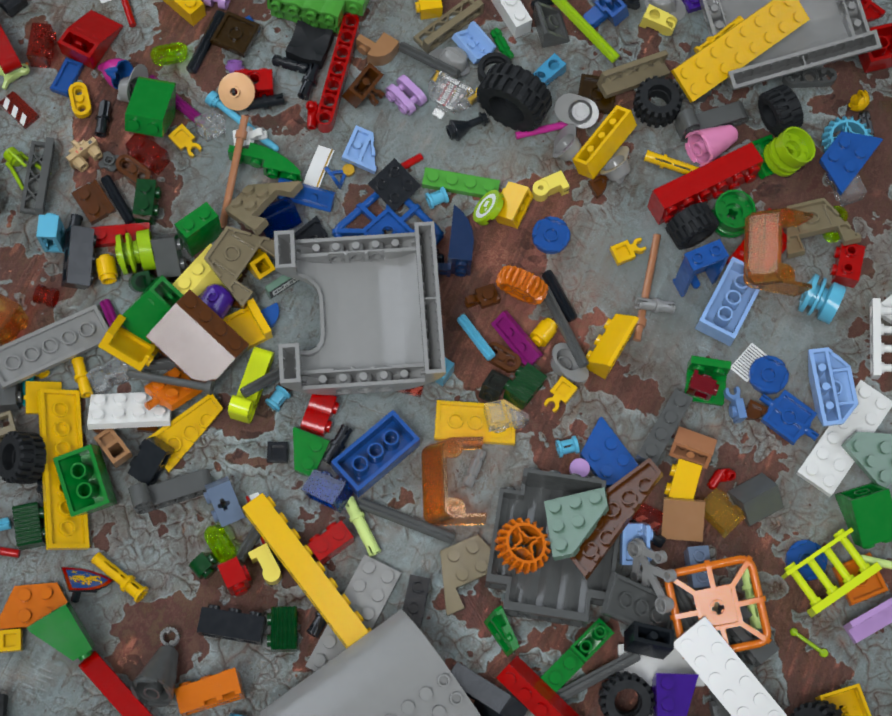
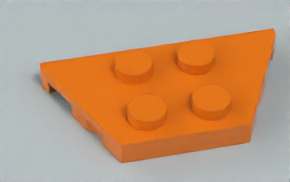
[0,582,68,630]

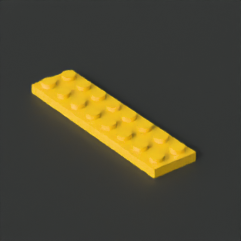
[671,0,810,103]
[37,388,90,550]

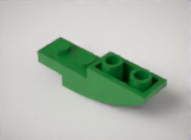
[228,142,302,182]
[540,618,614,692]

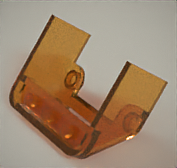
[743,208,813,297]
[421,437,487,526]

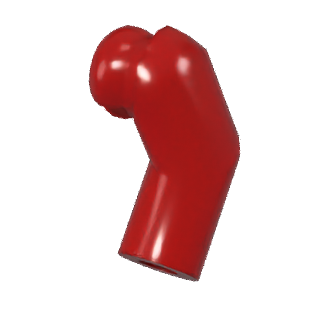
[306,100,319,130]
[707,468,736,490]

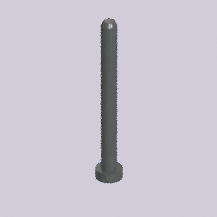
[126,369,215,395]

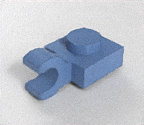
[723,386,747,424]

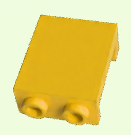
[223,298,273,350]
[98,314,159,371]

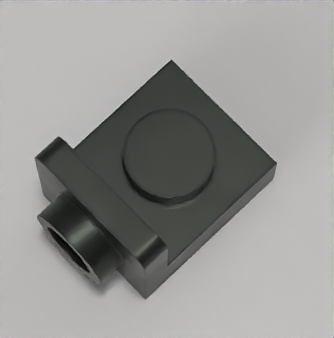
[478,369,510,404]

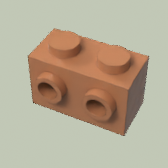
[669,426,717,469]

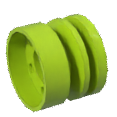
[763,126,816,177]
[115,229,156,275]

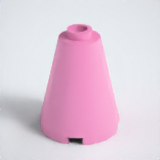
[685,125,738,167]

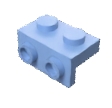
[451,21,496,64]
[620,522,653,565]

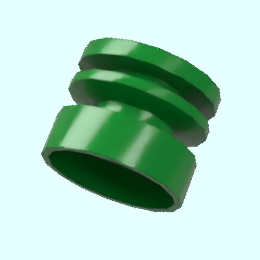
[712,189,756,239]

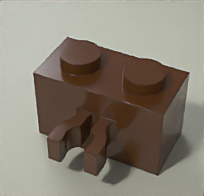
[342,62,385,108]

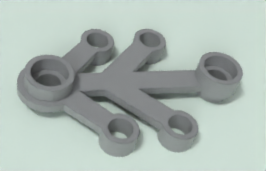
[627,538,677,614]

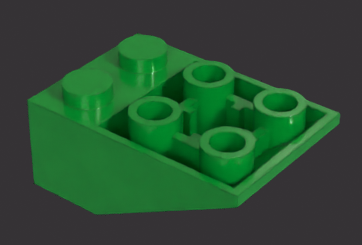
[122,275,183,344]

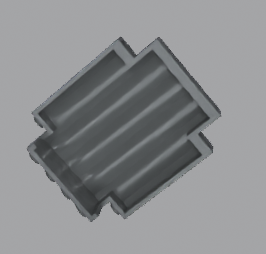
[485,467,620,627]

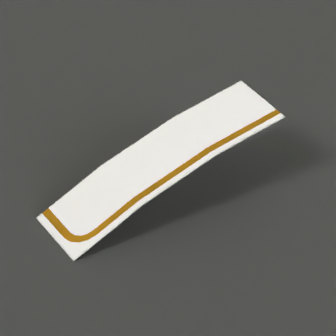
[303,145,335,188]

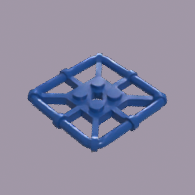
[332,192,444,245]

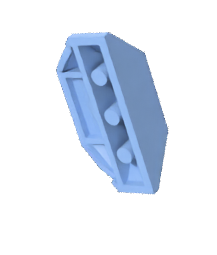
[808,347,858,427]

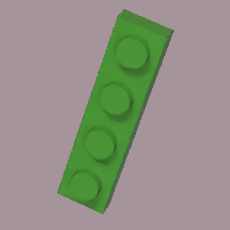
[422,167,500,198]

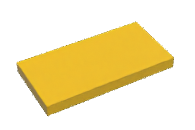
[434,400,517,446]

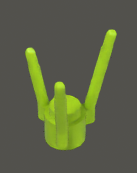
[3,147,41,191]

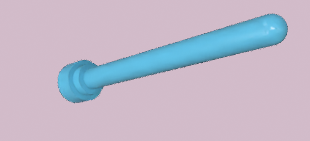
[205,91,279,152]

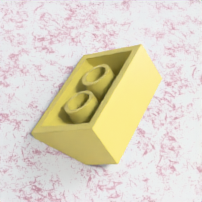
[172,243,242,296]

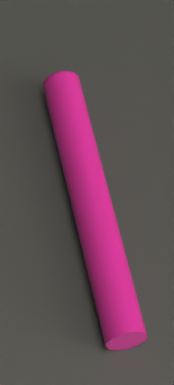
[515,122,568,139]

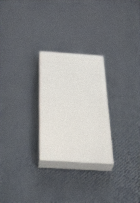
[617,644,705,688]

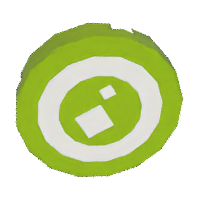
[473,190,504,226]

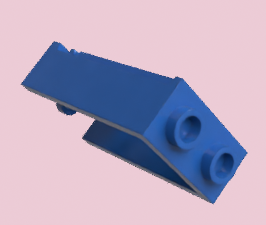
[673,239,729,297]

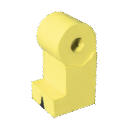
[639,4,678,36]
[532,170,570,202]
[248,543,282,585]

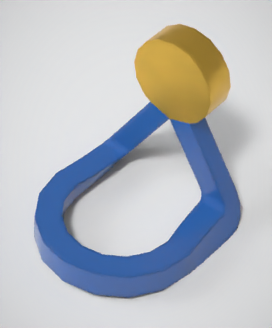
[324,164,355,189]

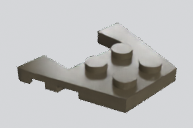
[225,181,303,236]
[786,198,862,259]
[204,226,275,307]
[440,534,506,617]

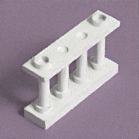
[869,298,892,380]

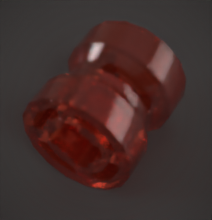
[33,284,60,308]

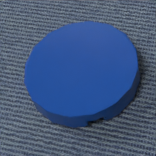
[532,216,570,254]
[748,355,789,395]
[785,540,828,582]

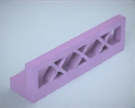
[843,598,892,644]

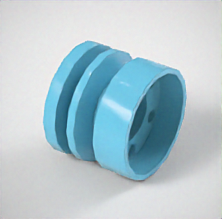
[797,274,846,324]

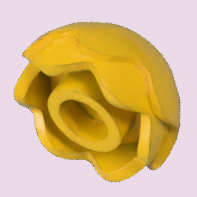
[848,90,870,112]

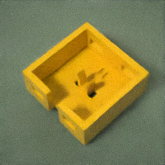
[816,683,872,716]

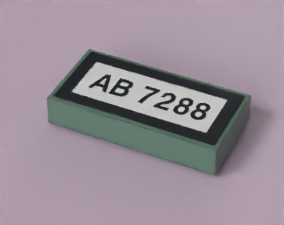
[265,275,300,299]

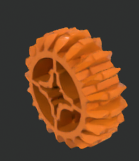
[495,265,549,305]
[494,517,551,575]

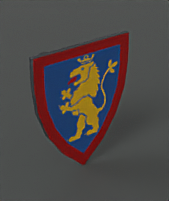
[61,567,113,603]

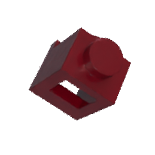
[686,369,719,401]

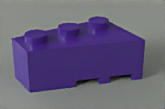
[652,673,699,716]

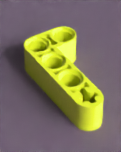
[228,347,274,424]

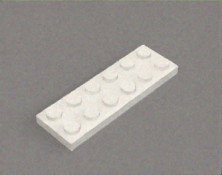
[796,380,892,497]
[674,616,787,716]

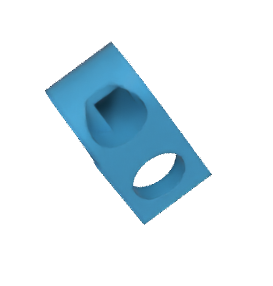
[533,53,566,87]

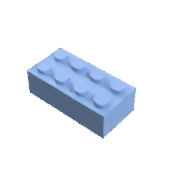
[695,256,768,346]

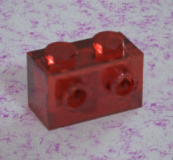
[26,23,57,68]
[125,133,170,175]

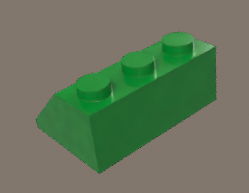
[53,444,118,517]

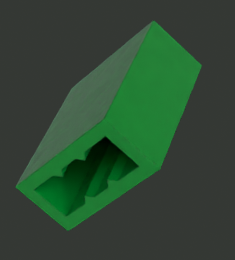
[174,202,222,257]

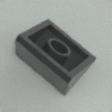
[533,1,570,48]
[727,473,784,527]

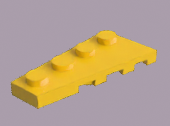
[146,394,223,473]

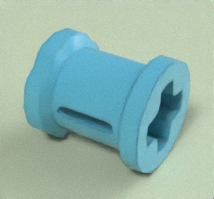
[425,187,449,209]
[265,385,291,412]
[555,435,580,458]

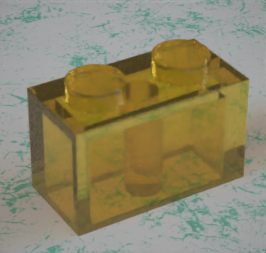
[704,488,746,538]

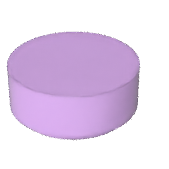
[569,458,590,477]

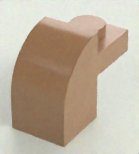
[356,32,399,66]
[94,429,133,468]

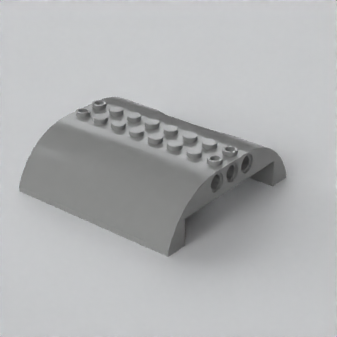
[699,0,882,90]
[274,221,446,395]
[259,609,481,716]

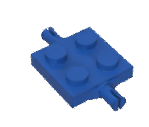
[759,390,820,445]

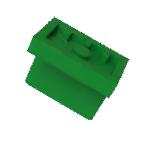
[684,355,731,406]

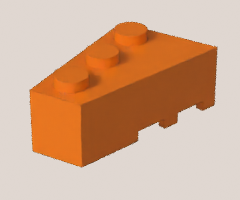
[175,668,245,716]

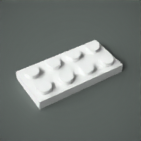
[87,392,172,430]

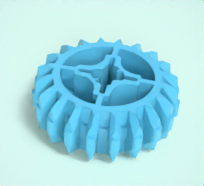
[821,116,873,152]

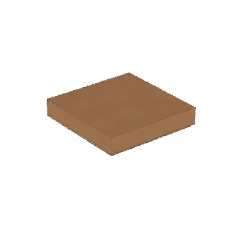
[661,497,706,542]

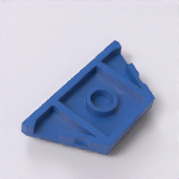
[819,131,883,195]
[580,417,639,487]

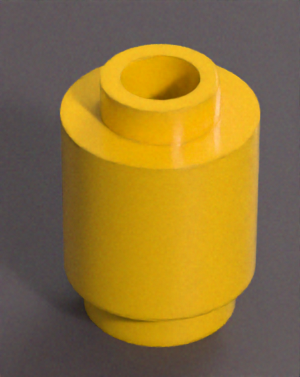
[95,254,118,285]
[530,318,558,347]

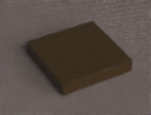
[210,11,261,57]
[578,73,616,115]

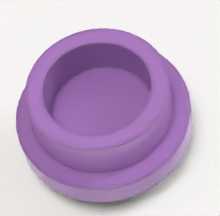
[225,59,244,73]

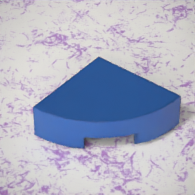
[261,302,280,329]

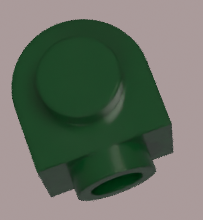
[128,270,154,292]
[189,552,219,580]

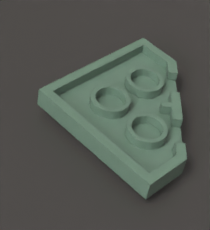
[841,432,892,488]
[544,487,609,561]

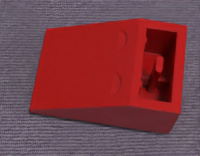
[57,10,123,70]

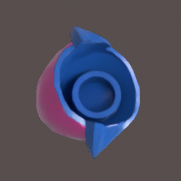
[97,58,134,90]

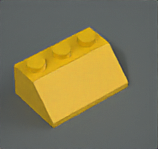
[586,314,639,379]

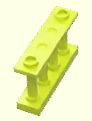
[781,528,882,618]

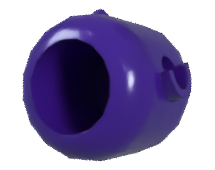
[198,284,234,319]

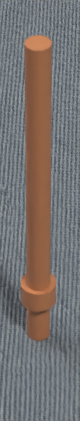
[220,115,249,229]
[633,234,661,342]

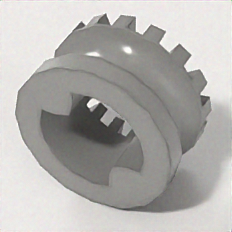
[160,627,180,647]

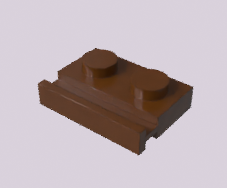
[71,179,116,225]

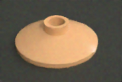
[218,72,255,111]

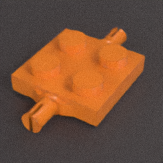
[144,367,203,411]

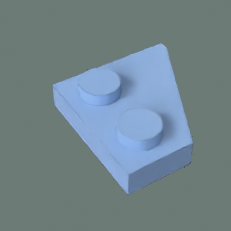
[341,125,377,174]

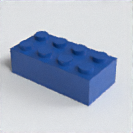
[331,410,420,498]

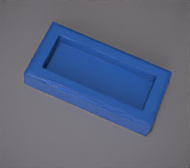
[50,57,84,97]

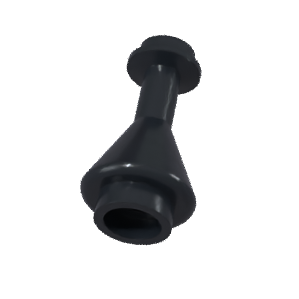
[446,112,489,141]

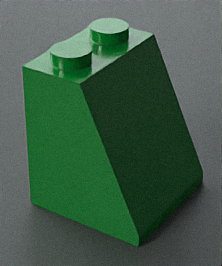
[125,76,176,138]
[835,483,892,549]
[27,602,95,661]

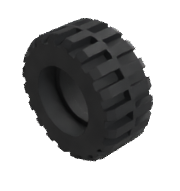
[477,62,552,132]

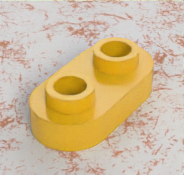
[68,82,92,119]

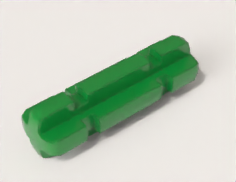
[490,28,514,60]

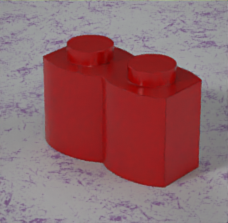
[300,394,340,437]

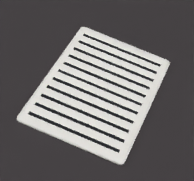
[731,343,767,382]

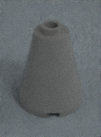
[131,645,179,707]

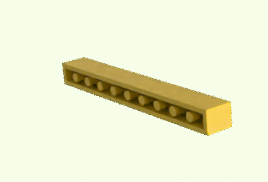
[242,493,372,649]

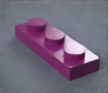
[491,310,543,365]

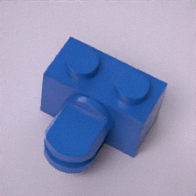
[583,0,629,29]

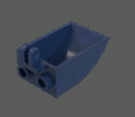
[438,205,474,277]

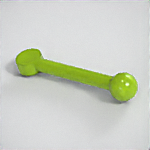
[790,628,828,658]

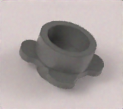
[98,151,119,172]

